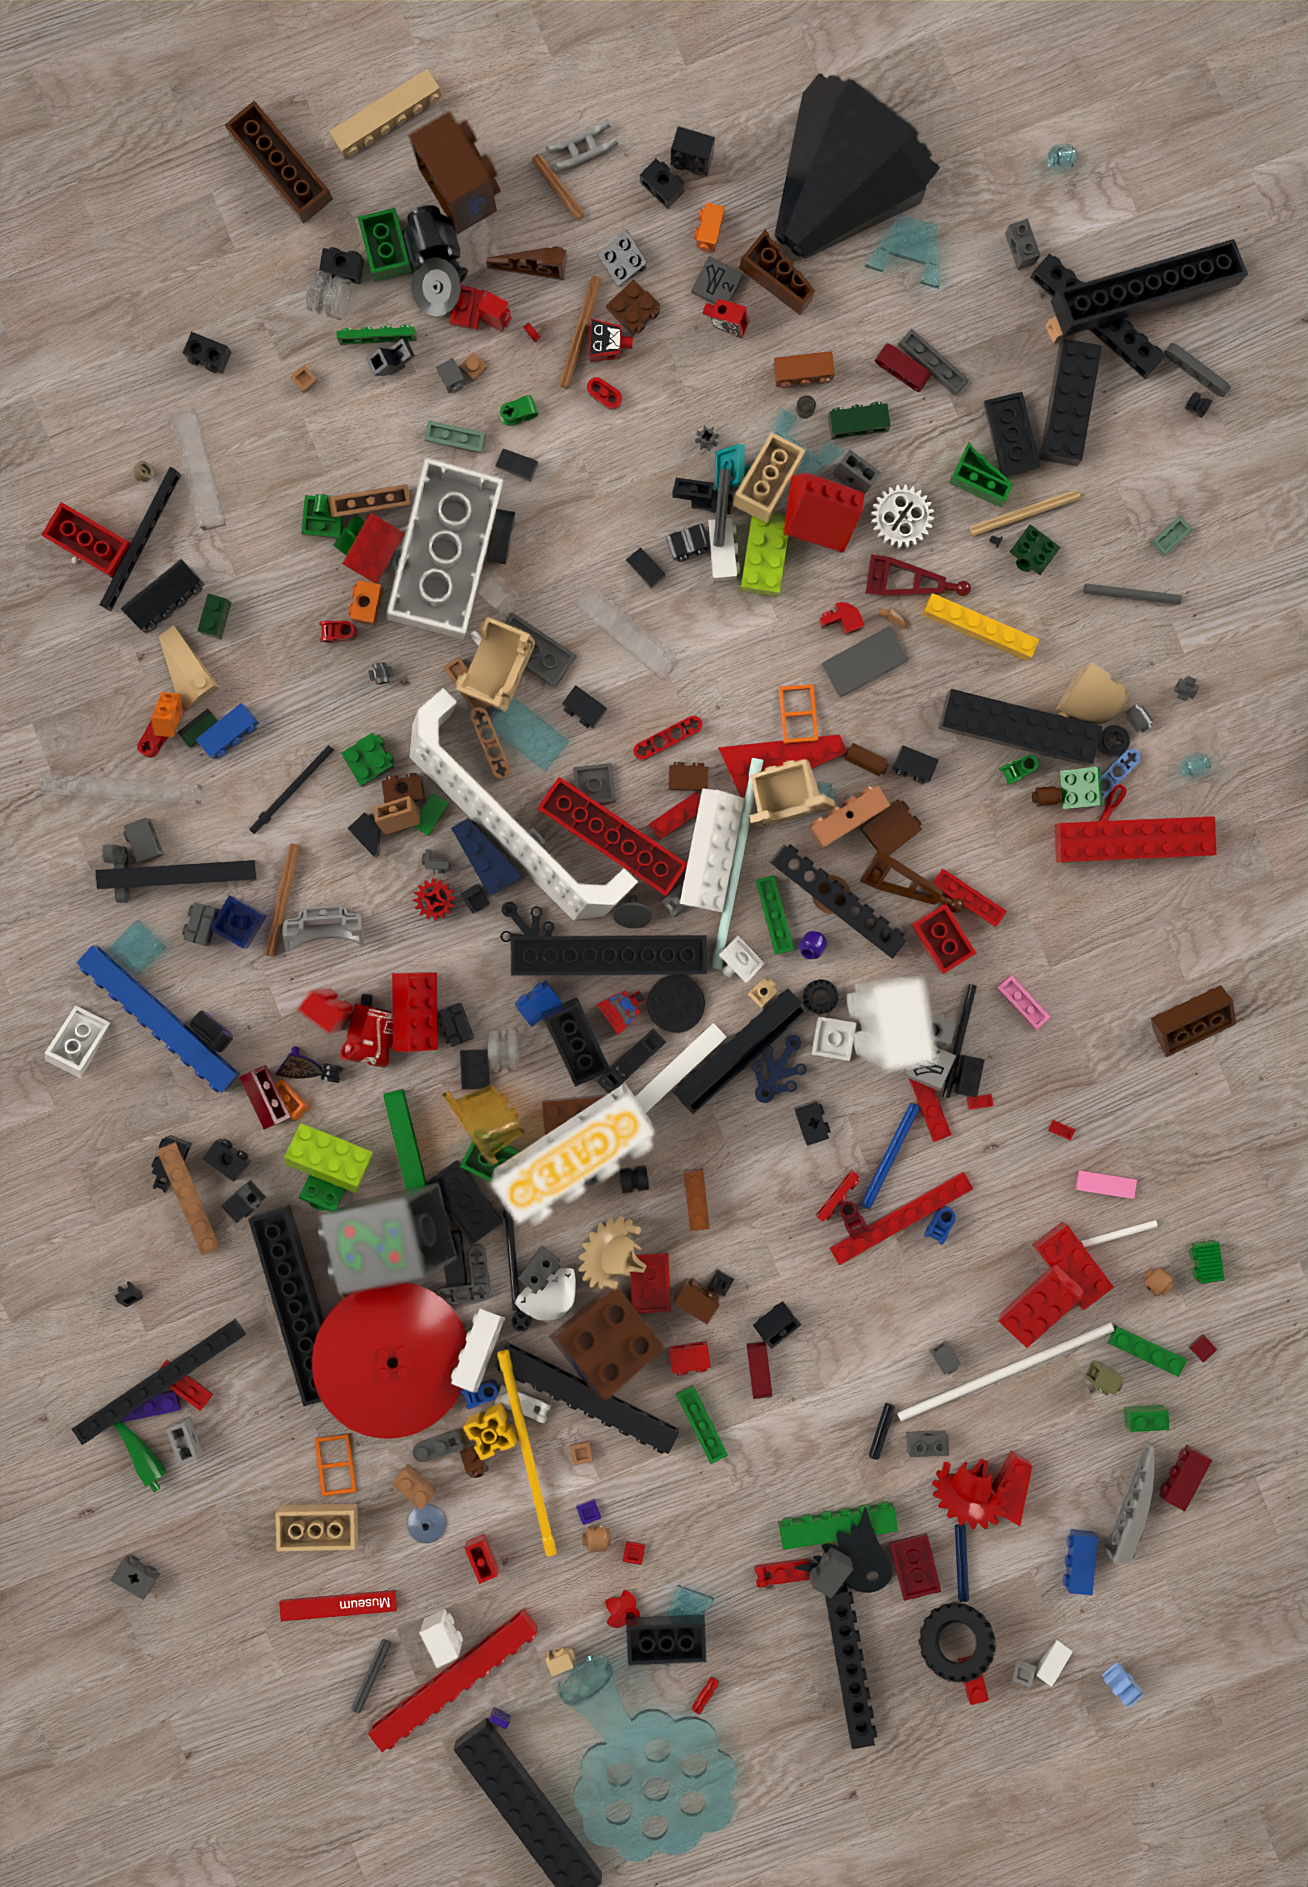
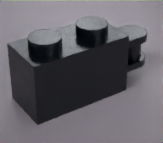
[151,1135,192,1193]

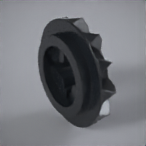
[1098,725,1130,756]

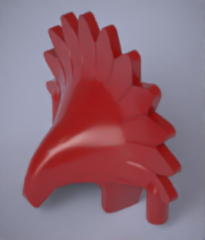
[932,1459,1007,1530]

